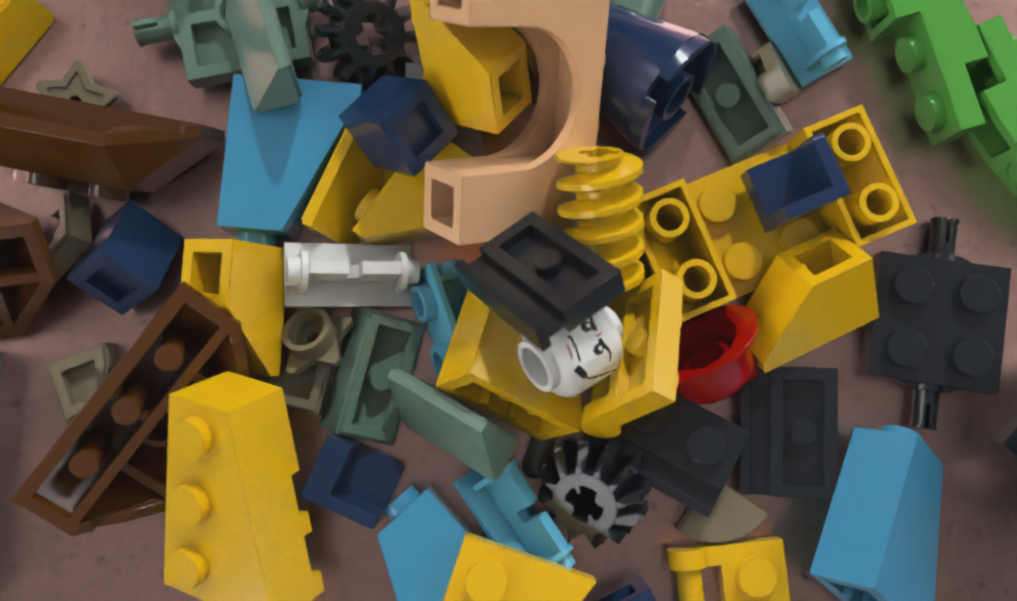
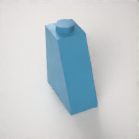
[217,74,365,246]
[809,425,943,601]
[377,483,480,601]

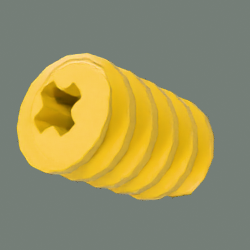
[555,146,645,292]

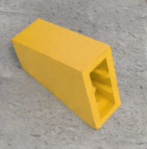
[435,252,583,441]

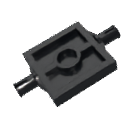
[860,217,1012,431]

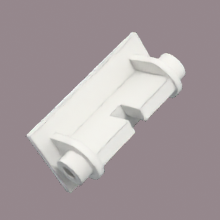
[284,243,420,307]

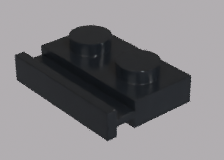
[454,211,626,352]
[740,367,838,500]
[600,394,751,518]

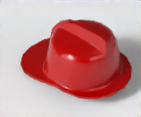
[676,304,759,405]

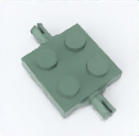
[132,0,338,89]

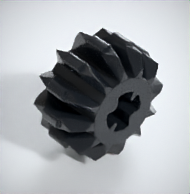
[310,0,417,89]
[537,433,652,550]

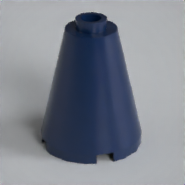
[599,4,717,152]

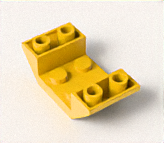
[635,104,917,322]

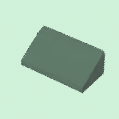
[225,0,303,113]
[690,25,794,164]
[320,307,425,446]
[387,368,519,481]

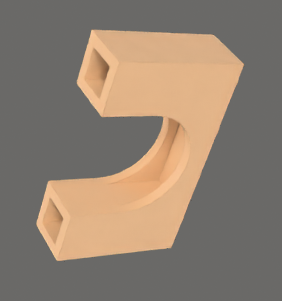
[423,0,610,246]

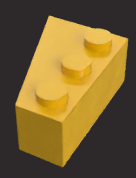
[163,371,325,601]

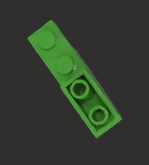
[853,0,989,147]
[967,15,1017,197]

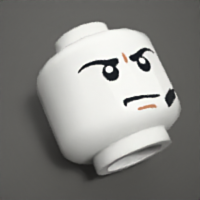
[517,306,624,398]

